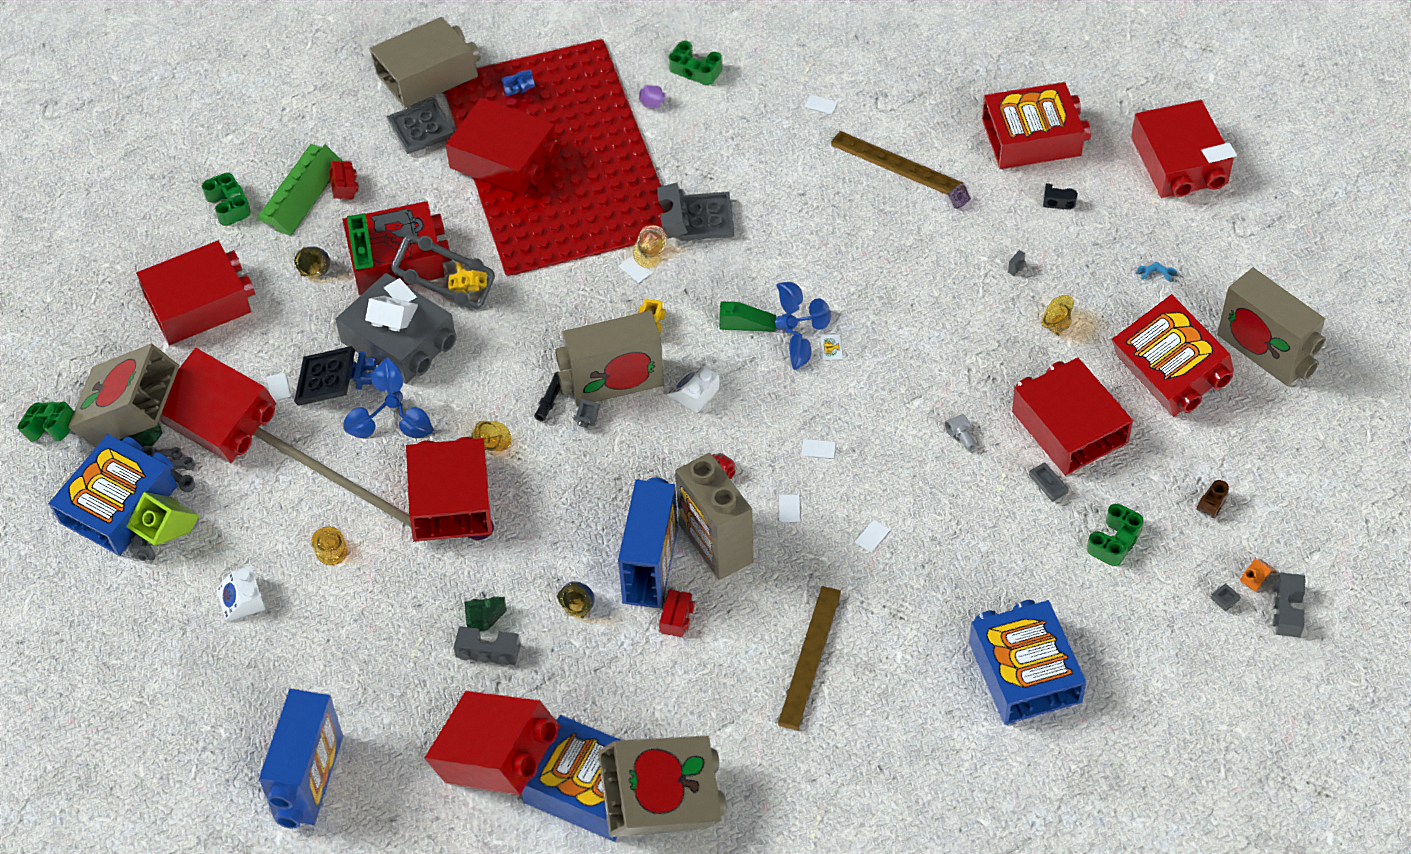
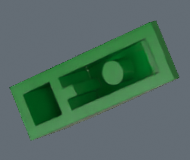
[347,213,374,270]
[719,301,776,332]

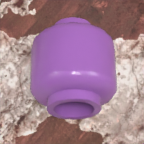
[639,85,665,108]

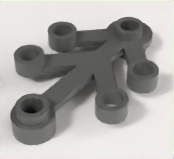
[143,446,195,493]

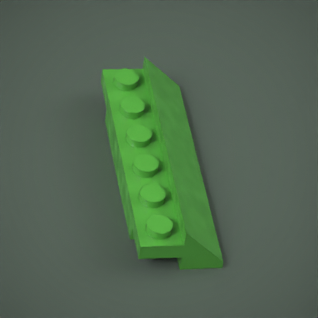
[258,144,343,236]

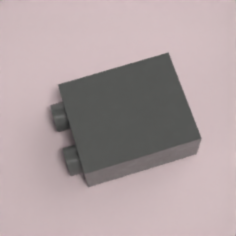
[335,273,457,384]

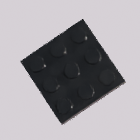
[294,346,355,406]

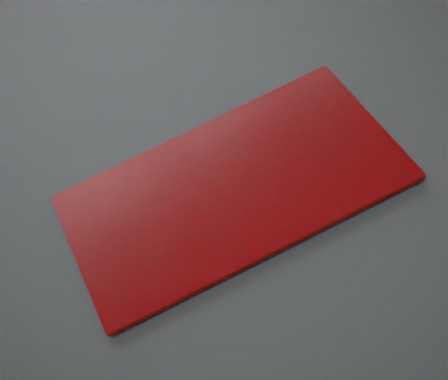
[444,39,669,276]

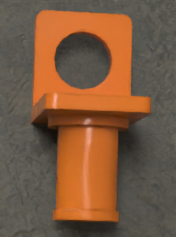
[1240,558,1277,591]

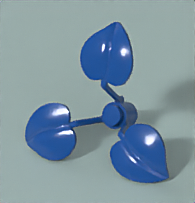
[775,282,831,370]
[343,357,434,438]

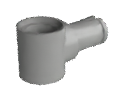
[945,414,977,451]

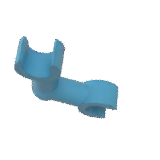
[1137,262,1177,281]

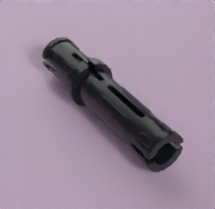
[534,372,561,422]

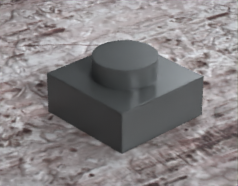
[1008,250,1026,276]
[1211,583,1241,612]

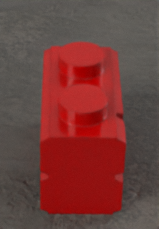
[329,161,359,199]
[659,589,695,637]

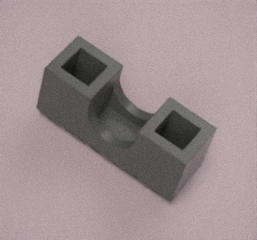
[657,182,690,239]
[1272,572,1305,638]
[454,626,521,666]

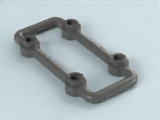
[391,234,495,309]

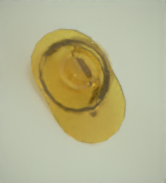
[633,225,667,268]
[1041,295,1074,336]
[470,421,511,451]
[311,526,348,565]

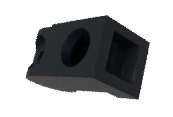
[1043,183,1078,209]

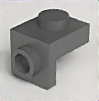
[573,399,600,428]
[131,533,155,561]

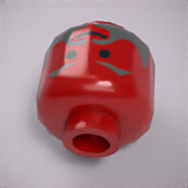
[712,453,736,479]

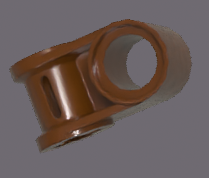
[1196,480,1229,519]

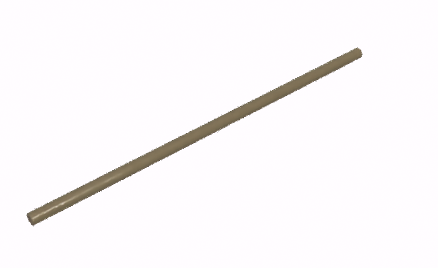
[253,427,411,527]

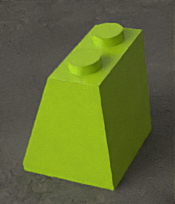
[126,492,199,546]

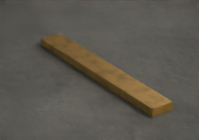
[831,131,963,198]
[778,586,841,731]

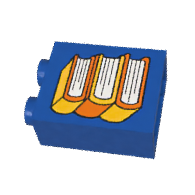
[48,434,178,556]
[618,477,678,609]
[969,600,1086,725]
[259,688,343,829]
[522,715,622,842]

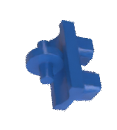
[502,70,535,96]
[350,351,376,390]

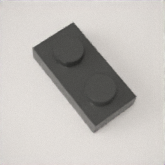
[1029,462,1069,502]

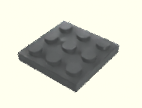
[387,99,454,154]
[680,191,734,241]

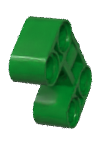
[669,41,723,85]
[202,173,251,226]
[17,401,74,442]
[1087,503,1144,566]

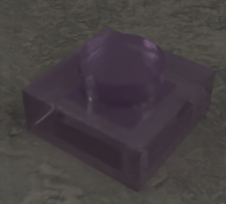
[948,184,971,209]

